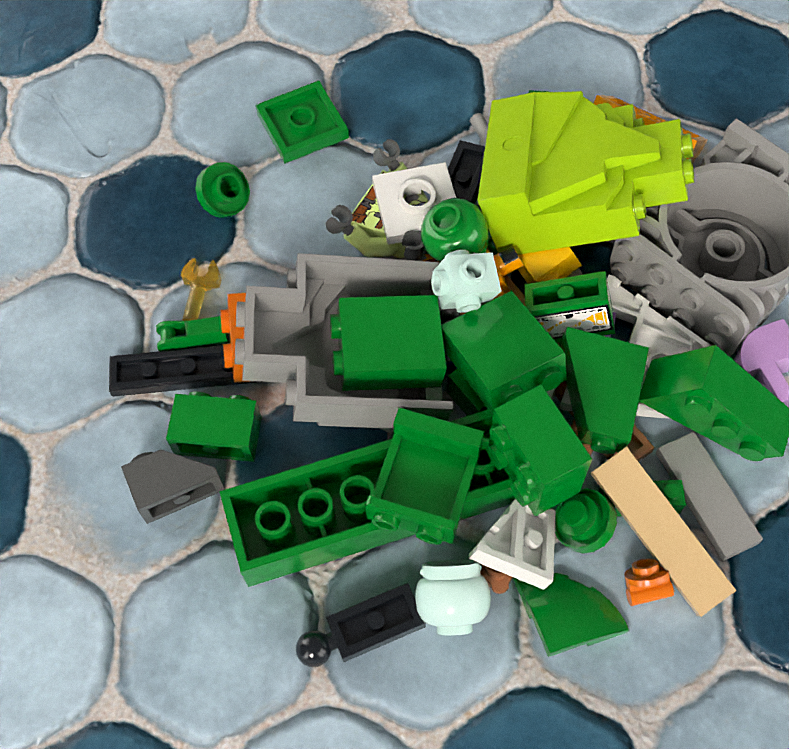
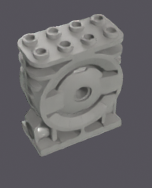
[610,119,789,357]

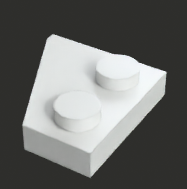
[469,498,556,590]

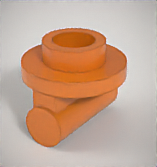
[624,559,674,606]

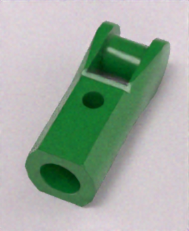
[156,316,229,351]

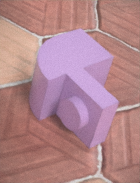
[734,319,789,407]

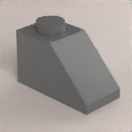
[121,449,225,524]

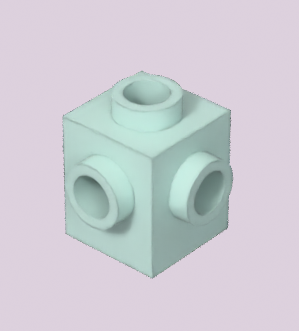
[431,250,502,313]

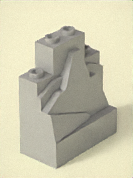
[234,253,453,440]

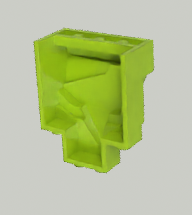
[478,91,695,255]

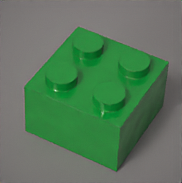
[487,385,592,517]

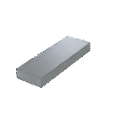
[656,432,763,562]

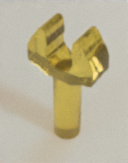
[181,258,221,320]

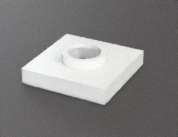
[372,162,456,245]

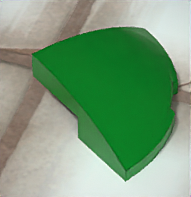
[513,573,630,657]

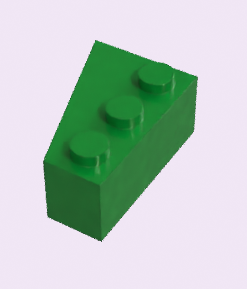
[639,345,789,461]

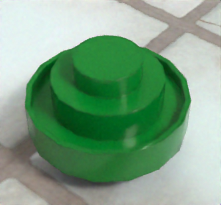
[195,162,250,218]
[555,488,617,554]

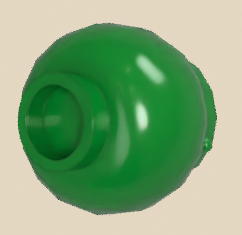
[421,198,488,262]

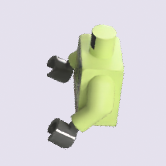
[326,139,429,258]

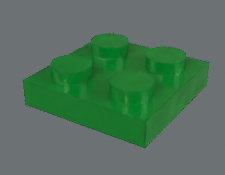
[255,80,349,164]

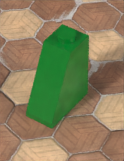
[559,327,649,454]

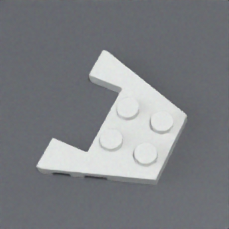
[559,274,711,419]

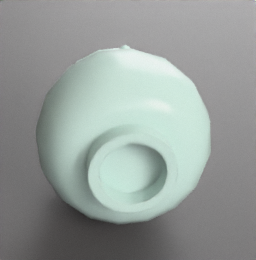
[415,560,491,635]

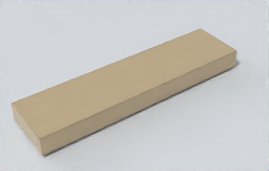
[590,447,736,617]

